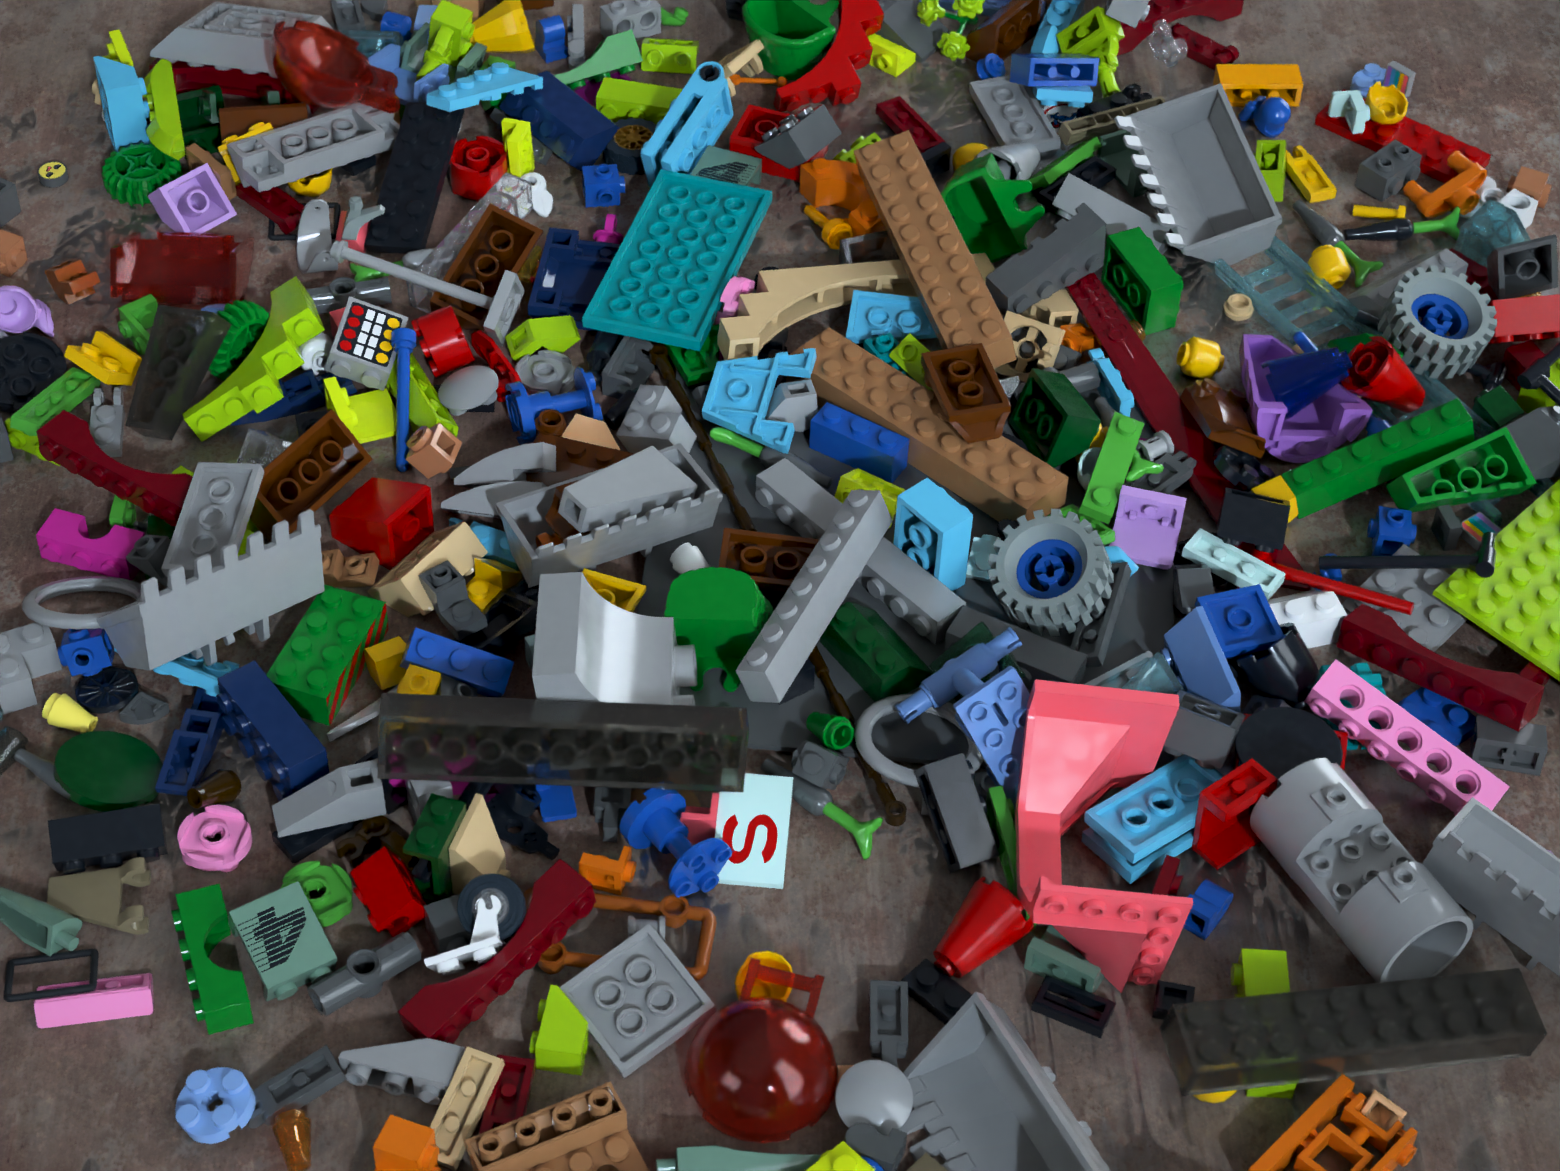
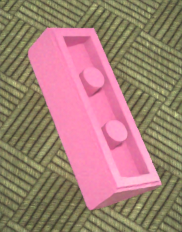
[34,973,154,1029]

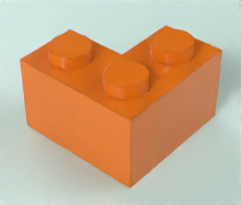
[373,1114,442,1171]

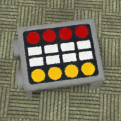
[324,296,409,391]

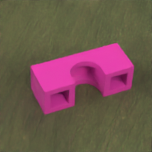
[36,508,145,580]

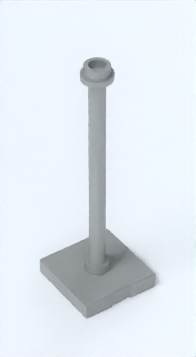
[330,240,525,346]

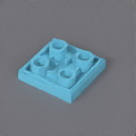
[1032,86,1093,107]

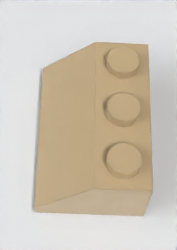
[368,521,488,617]

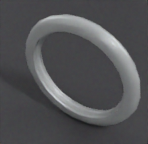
[22,576,141,629]
[854,694,984,788]

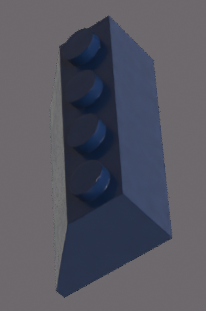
[499,71,620,171]

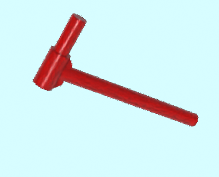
[1237,547,1414,615]

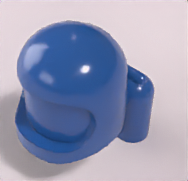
[1238,96,1291,138]

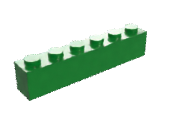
[1281,398,1474,519]

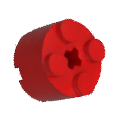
[449,136,508,204]
[411,305,475,378]

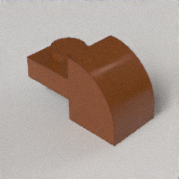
[44,259,101,305]

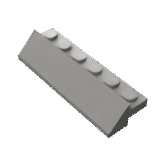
[227,97,400,192]

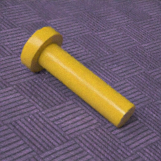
[1352,204,1406,220]

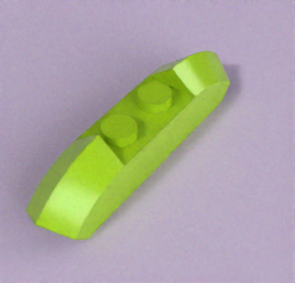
[142,58,186,161]
[386,353,459,437]

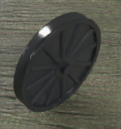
[75,667,139,714]

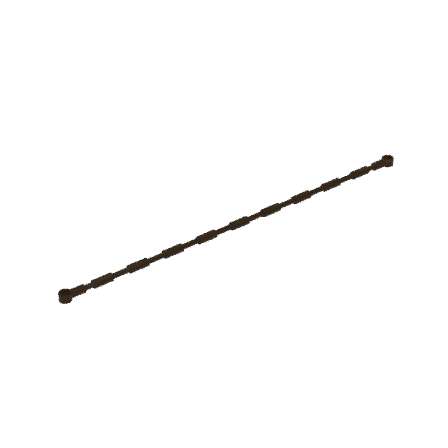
[649,344,907,826]

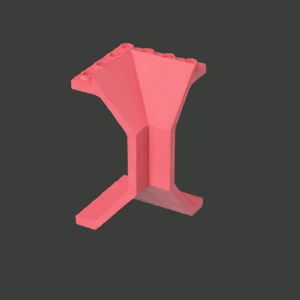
[1015,679,1193,994]

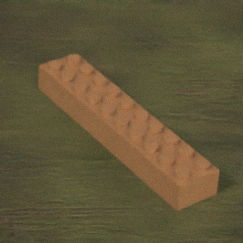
[854,130,1017,368]
[786,327,1069,522]

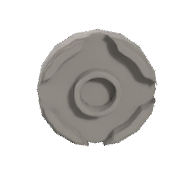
[515,350,575,396]

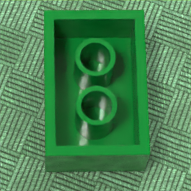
[1101,227,1184,336]

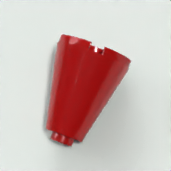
[1341,336,1425,413]
[933,876,1034,978]

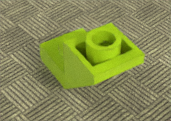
[505,315,581,362]

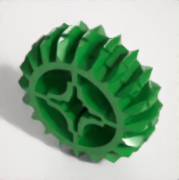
[102,142,183,207]
[199,299,270,381]

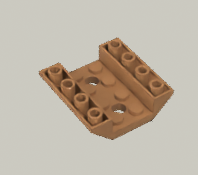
[465,1081,649,1171]

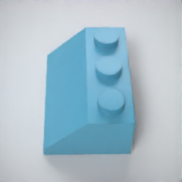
[93,56,150,152]

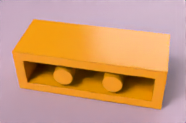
[1213,64,1303,107]

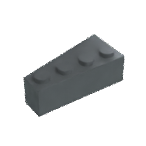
[986,203,1107,316]

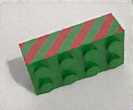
[266,584,389,726]

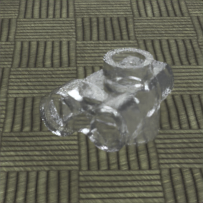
[1147,19,1187,67]

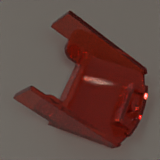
[110,232,254,305]

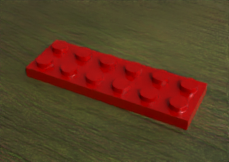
[1315,89,1491,183]

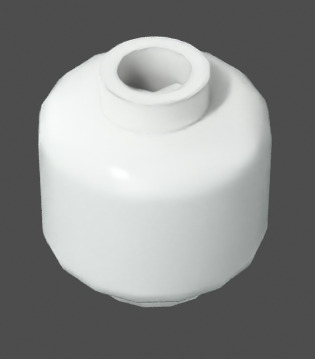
[299,332,333,376]

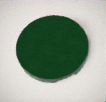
[53,731,163,812]

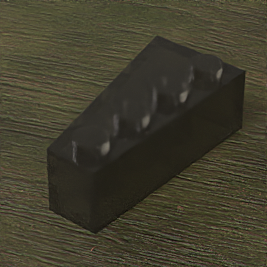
[125,305,231,441]

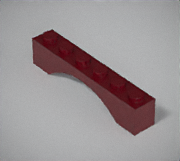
[1117,0,1244,56]
[149,58,323,114]
[36,410,193,526]
[1336,604,1545,732]
[398,859,596,1044]

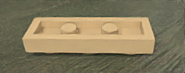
[429,1046,505,1171]

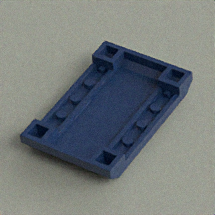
[528,228,621,331]

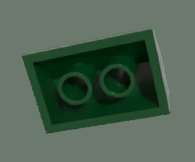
[1009,368,1101,468]
[820,601,934,702]

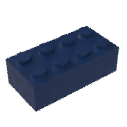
[216,660,329,801]

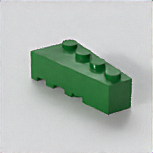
[1386,427,1537,512]

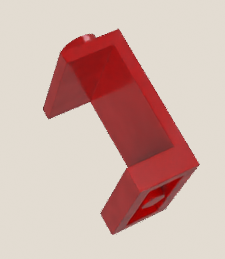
[1192,758,1278,870]

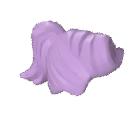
[0,285,54,338]

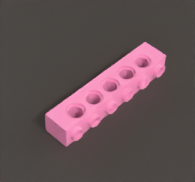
[1304,659,1510,816]

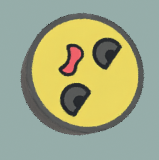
[38,161,69,188]

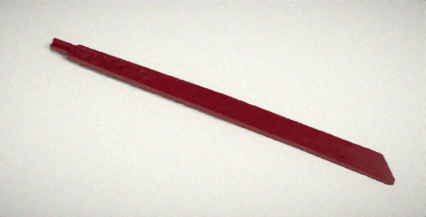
[1065,273,1312,591]

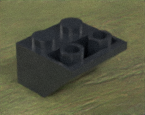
[1217,487,1290,553]

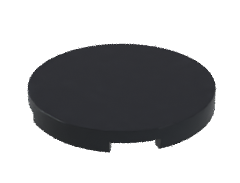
[0,332,68,413]
[1235,707,1343,793]

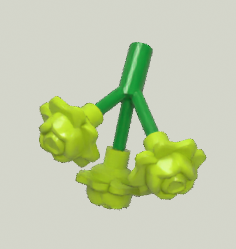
[917,0,985,61]

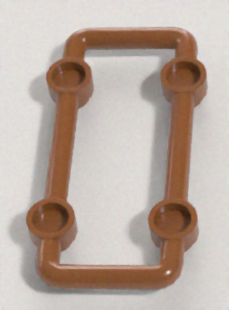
[510,887,717,981]

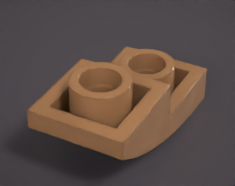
[321,549,380,587]

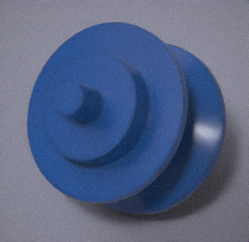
[976,53,1006,80]

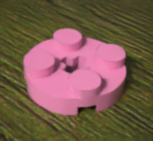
[715,275,755,325]
[177,805,252,873]

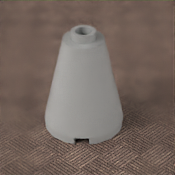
[973,142,1040,198]

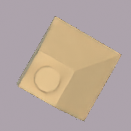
[448,793,510,894]

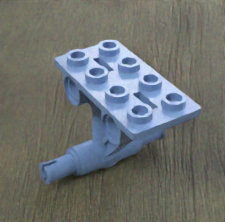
[895,627,1030,810]

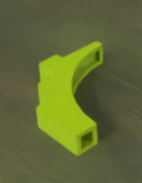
[183,276,325,442]

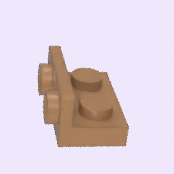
[185,143,241,200]

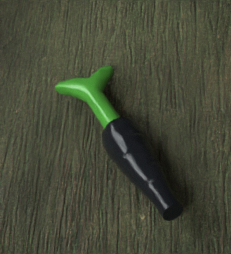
[1343,206,1462,242]

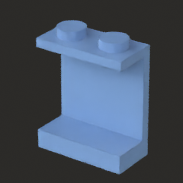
[359,43,450,106]

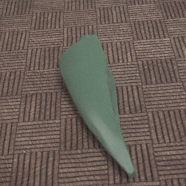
[0,886,83,956]
[656,1145,822,1171]

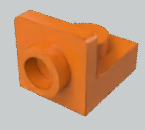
[1060,323,1100,353]
[579,845,637,895]

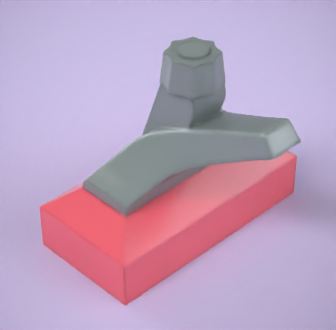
[335,196,385,253]

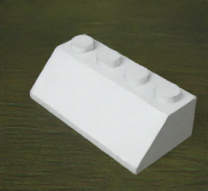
[1226,590,1347,660]

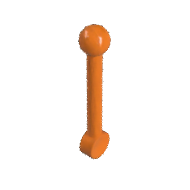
[730,74,787,87]

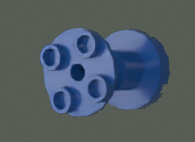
[505,367,603,445]
[619,785,732,898]

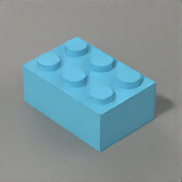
[893,477,973,591]

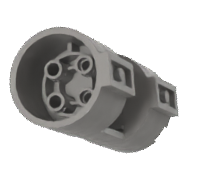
[1250,758,1473,999]

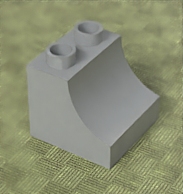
[532,572,697,774]

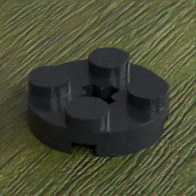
[1213,444,1275,493]

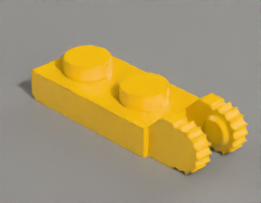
[1286,145,1337,204]

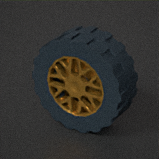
[603,118,656,175]

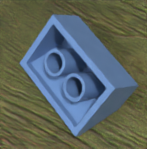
[1160,606,1241,713]

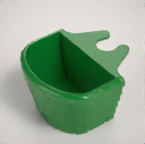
[742,0,839,81]
[940,152,1045,263]
[664,567,774,692]

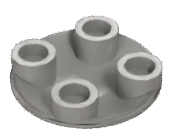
[438,365,499,416]
[835,1060,913,1136]

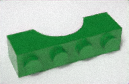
[171,883,254,1035]

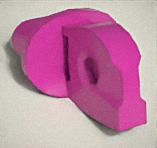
[593,214,624,244]

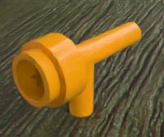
[804,205,853,250]

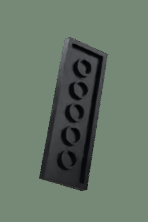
[364,102,464,254]

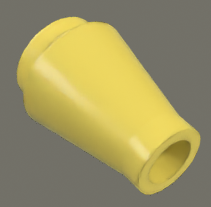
[42,693,98,733]

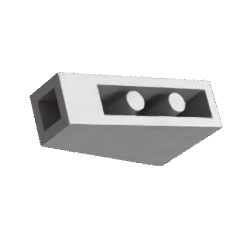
[558,445,698,533]

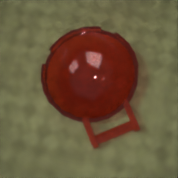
[270,20,400,113]
[684,958,837,1143]

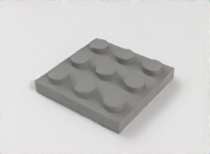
[1341,544,1468,652]
[559,923,717,1078]

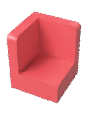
[680,792,719,844]

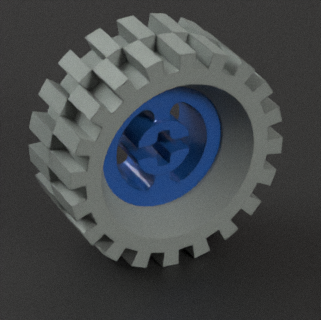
[1378,265,1497,379]
[988,508,1114,636]

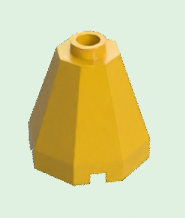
[470,0,536,53]

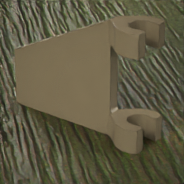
[47,857,151,935]

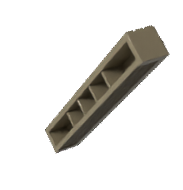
[1057,96,1166,146]

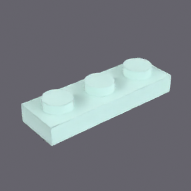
[1181,528,1286,601]

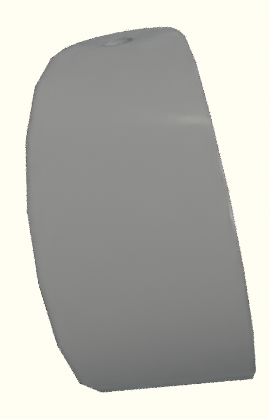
[296,199,338,274]

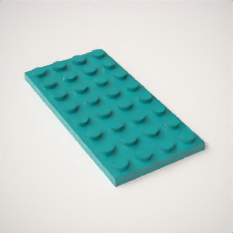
[582,169,772,351]

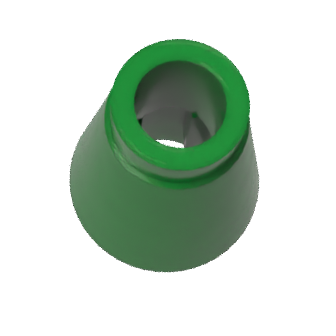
[806,712,854,750]

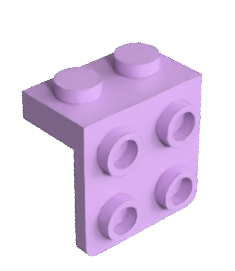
[1109,485,1187,570]

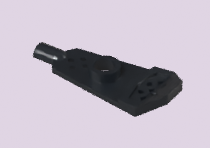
[484,792,560,860]

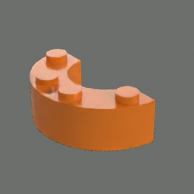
[799,158,888,256]

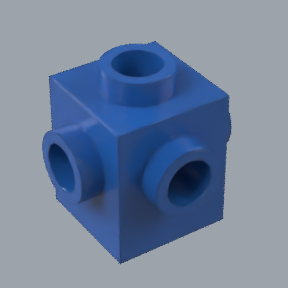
[582,164,625,207]
[1367,506,1417,556]
[57,628,115,677]

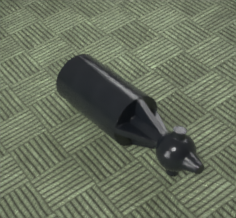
[585,330,624,387]

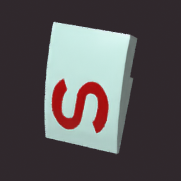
[715,771,793,889]

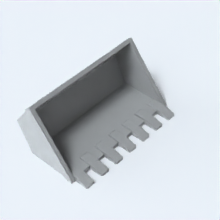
[1114,83,1282,268]
[495,443,723,588]
[96,509,325,671]
[1422,797,1560,977]
[898,992,1111,1171]

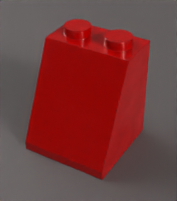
[329,477,434,570]

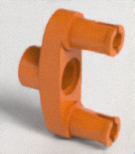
[1403,150,1487,218]

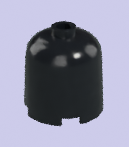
[1235,623,1320,709]

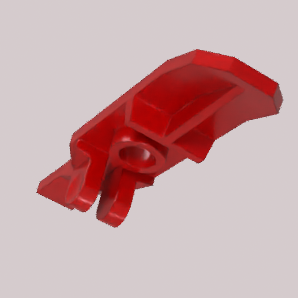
[471,330,529,402]

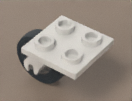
[424,873,526,976]

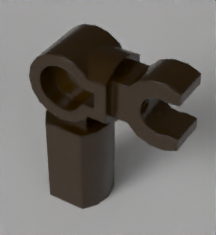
[336,815,420,872]

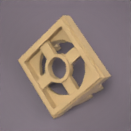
[718,39,765,97]
[994,311,1066,382]

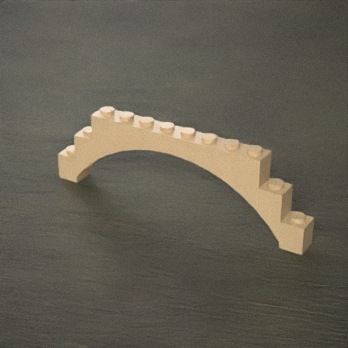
[717,253,1079,360]

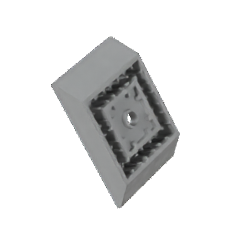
[150,1,347,82]

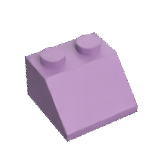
[148,163,237,241]

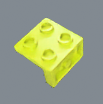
[323,377,397,444]

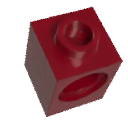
[1502,340,1545,392]

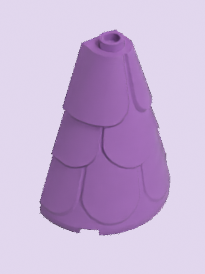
[1239,334,1373,463]

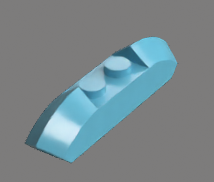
[1030,0,1085,54]

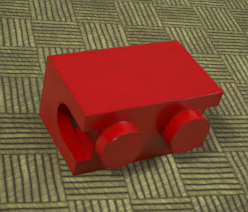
[350,846,427,937]

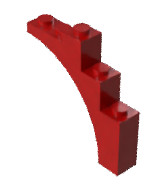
[774,0,884,112]

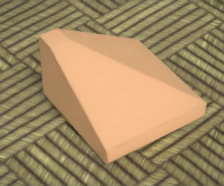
[1359,1089,1407,1132]

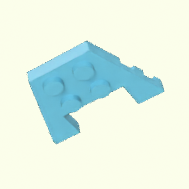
[702,348,817,454]

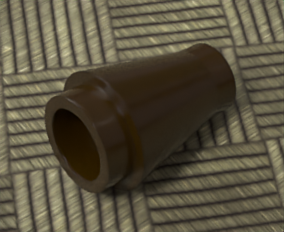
[187,769,241,809]

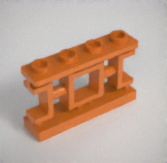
[1248,1074,1418,1171]

